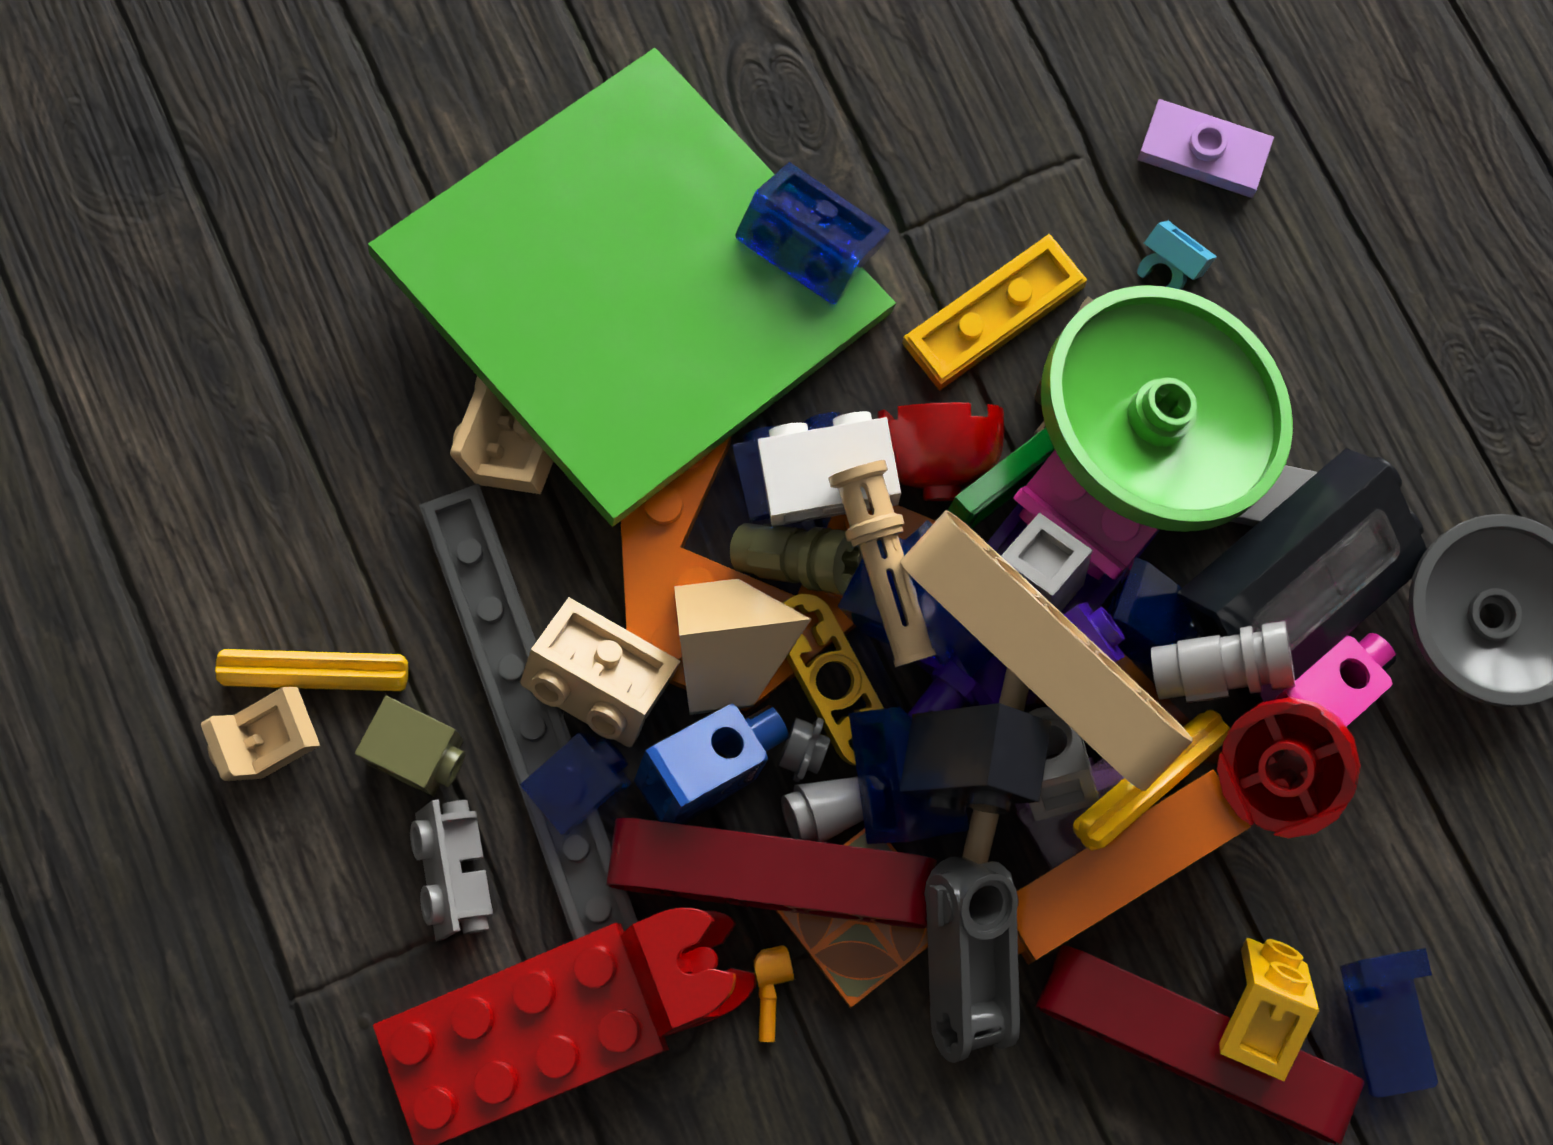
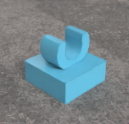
[1137,221,1217,290]

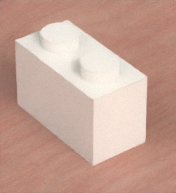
[758,412,901,527]

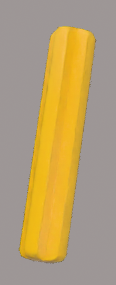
[215,649,409,691]
[1073,710,1230,851]

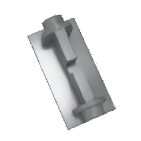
[410,799,494,941]

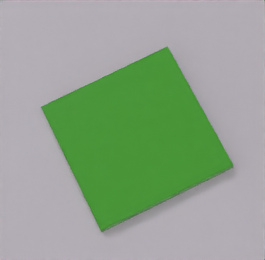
[368,48,896,527]

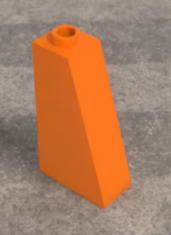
[1017,769,1251,965]

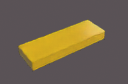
[902,234,1087,391]

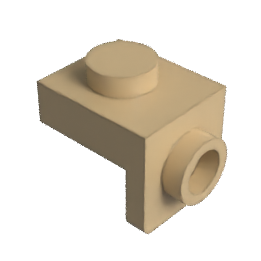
[201,687,320,781]

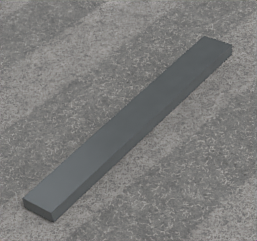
[419,483,638,940]

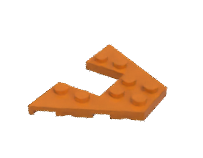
[621,437,935,716]

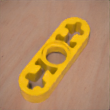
[782,594,896,767]

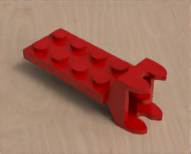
[373,908,757,1145]

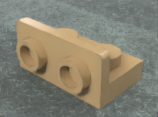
[520,597,680,747]

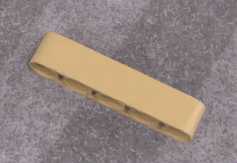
[900,510,1193,791]

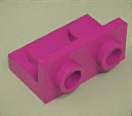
[1013,450,1159,580]

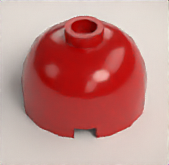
[877,402,1004,502]
[1217,697,1361,838]

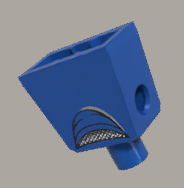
[634,704,789,825]

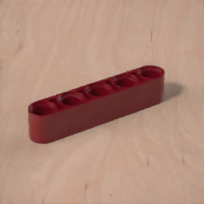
[606,818,937,928]
[1035,945,1365,1145]

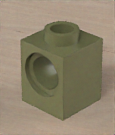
[354,695,465,797]

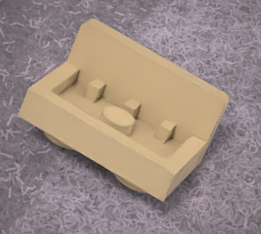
[450,376,553,494]

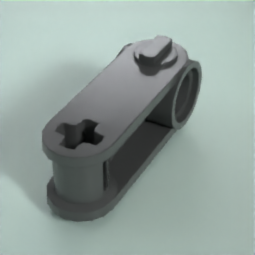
[924,856,1020,1063]

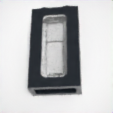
[1177,448,1427,703]

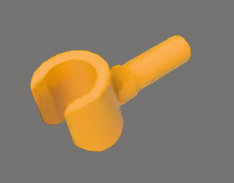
[754,945,794,1042]

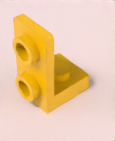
[1219,938,1319,1081]

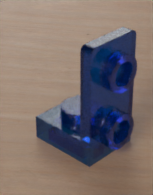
[1340,948,1438,1098]

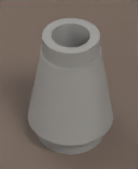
[781,774,883,843]

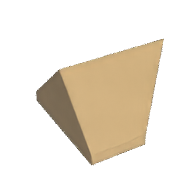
[674,579,811,715]

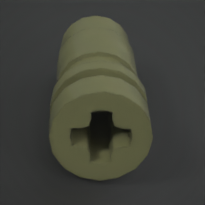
[730,523,867,596]

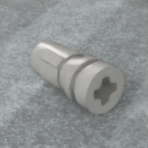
[1151,621,1296,703]

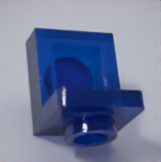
[520,733,632,835]

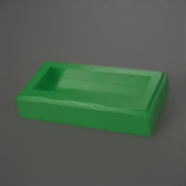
[948,427,1055,529]

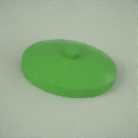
[1041,285,1293,532]

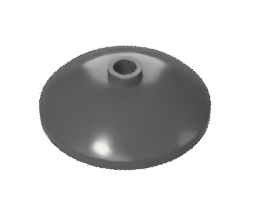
[1408,514,1553,707]

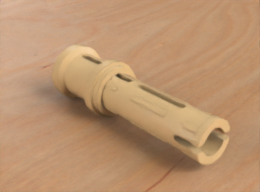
[828,460,936,667]

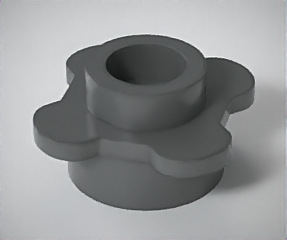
[778,717,830,783]

